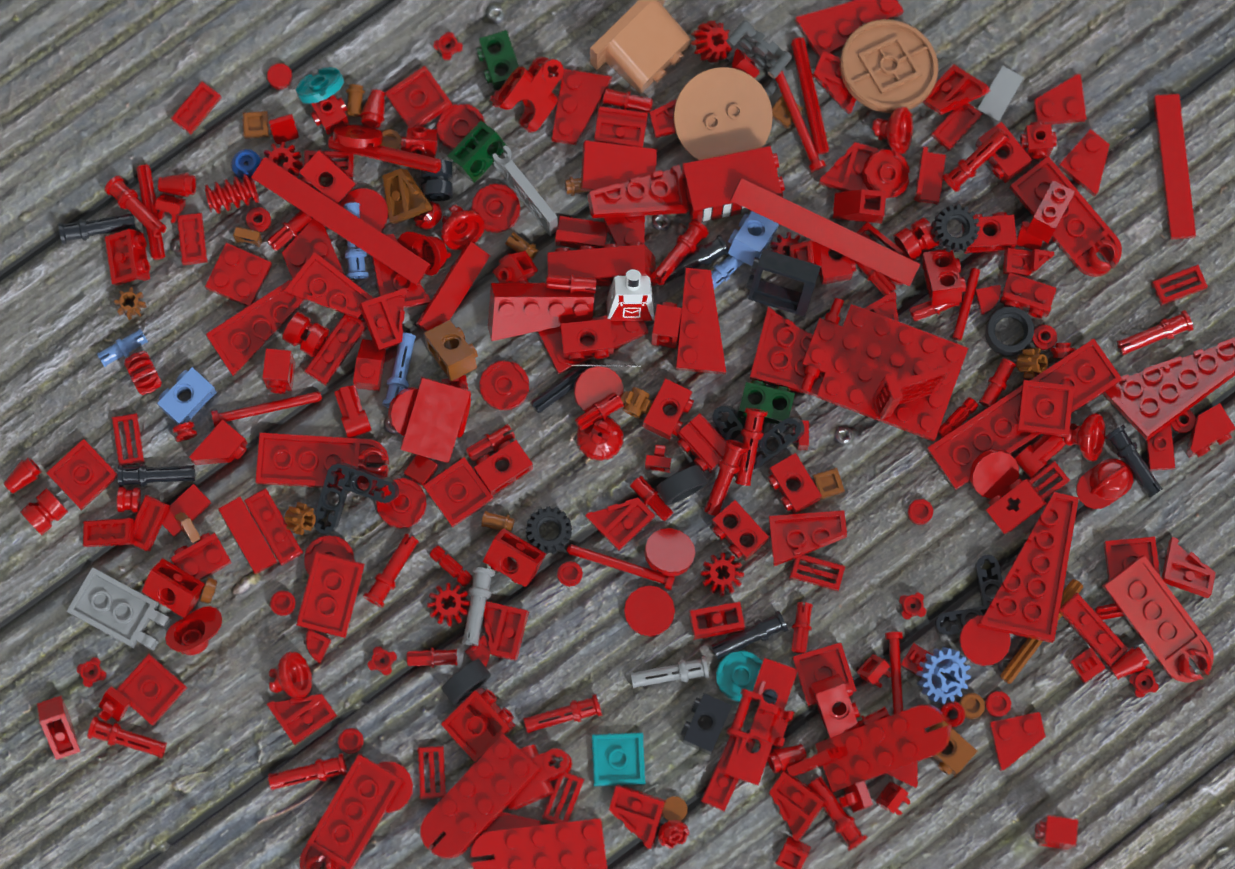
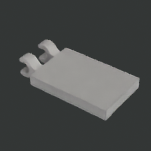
[493,145,558,236]
[67,567,171,651]

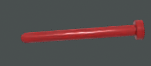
[775,71,826,172]
[211,392,322,427]
[567,545,676,590]
[885,632,903,715]

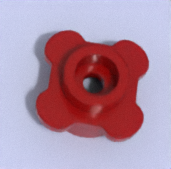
[434,32,463,61]
[899,592,927,620]
[368,646,397,676]
[77,657,107,687]
[1129,669,1159,698]

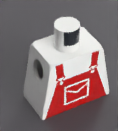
[606,269,655,321]

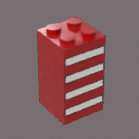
[682,146,785,223]

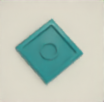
[592,733,645,787]

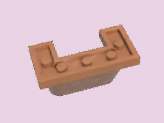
[590,0,692,94]

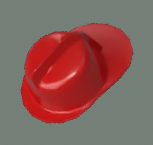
[398,231,451,276]
[1077,459,1133,509]
[165,606,223,655]

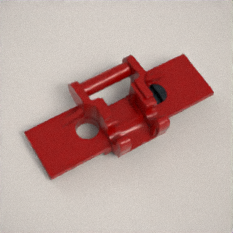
[724,658,798,786]

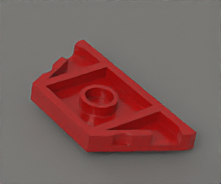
[282,219,344,300]

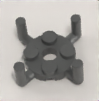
[724,20,792,95]

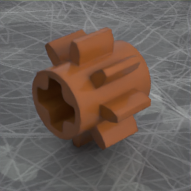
[114,287,147,320]
[1016,348,1048,378]
[621,387,652,418]
[284,502,316,535]

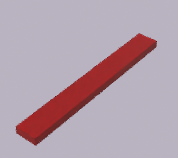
[251,157,431,286]
[730,178,920,287]

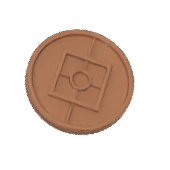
[840,20,938,113]
[674,67,773,160]

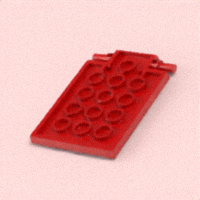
[800,298,968,442]

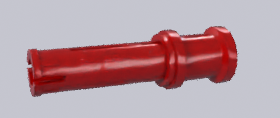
[943,128,1010,192]
[104,176,167,238]
[651,220,709,285]
[1117,310,1193,356]
[735,408,768,486]
[704,439,748,516]
[363,533,419,608]
[523,694,602,733]
[87,716,167,758]
[268,753,348,790]
[808,776,868,851]

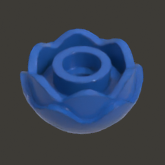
[231,149,261,179]

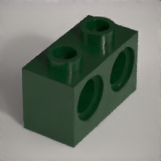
[476,30,519,91]
[447,121,507,183]
[738,380,795,425]

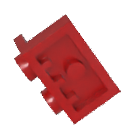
[105,229,150,286]
[1000,273,1057,318]
[171,533,232,581]

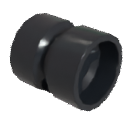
[421,159,453,201]

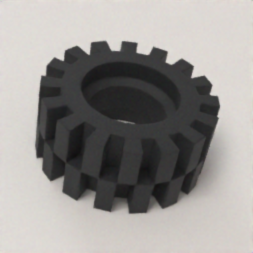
[931,204,980,253]
[526,506,572,555]

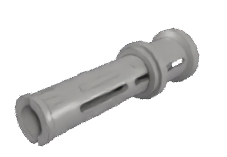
[462,567,495,646]
[631,655,709,688]

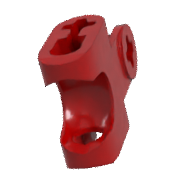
[495,57,564,133]
[507,744,573,810]

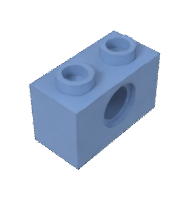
[728,211,779,266]
[157,367,217,425]

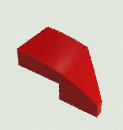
[1003,248,1055,277]

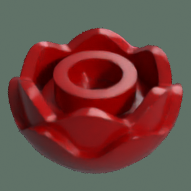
[414,201,442,229]
[658,820,689,849]

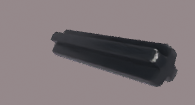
[531,360,595,413]

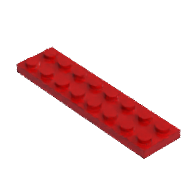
[927,339,1123,490]

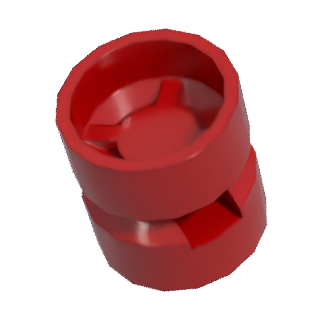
[893,217,940,260]
[282,312,329,357]
[20,488,68,536]

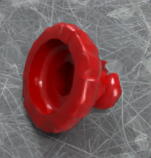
[872,107,913,154]
[441,205,485,250]
[1063,413,1106,461]
[576,416,624,461]
[269,651,312,698]

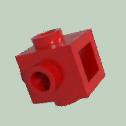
[310,95,349,136]
[1020,121,1057,159]
[401,126,437,158]
[493,250,538,283]

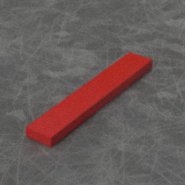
[1153,94,1196,240]

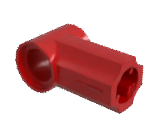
[334,385,372,438]
[1015,434,1066,478]

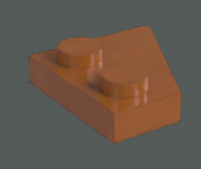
[382,168,432,224]

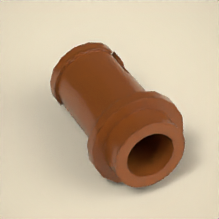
[346,84,365,117]
[565,176,590,196]
[505,232,538,260]
[481,511,515,532]

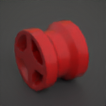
[117,487,141,513]

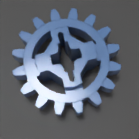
[917,647,971,704]

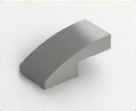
[978,66,1024,121]

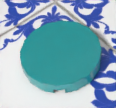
[296,67,344,104]
[716,651,762,702]

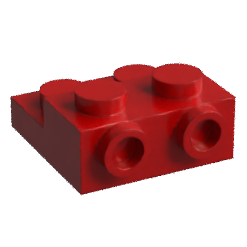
[441,688,516,762]

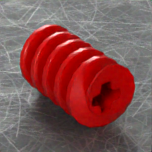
[204,174,259,214]

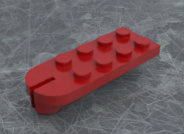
[1009,156,1122,277]
[256,433,389,490]
[1102,555,1214,683]
[815,705,952,792]
[420,734,541,859]
[300,754,404,869]
[469,818,607,869]

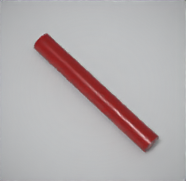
[952,268,981,341]

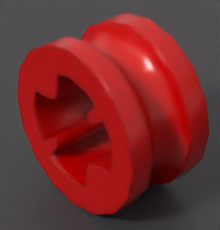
[172,422,198,442]

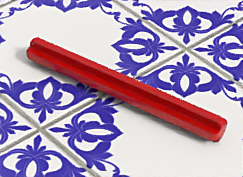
[791,37,829,155]
[328,135,441,173]

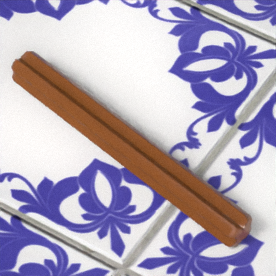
[1000,579,1083,684]

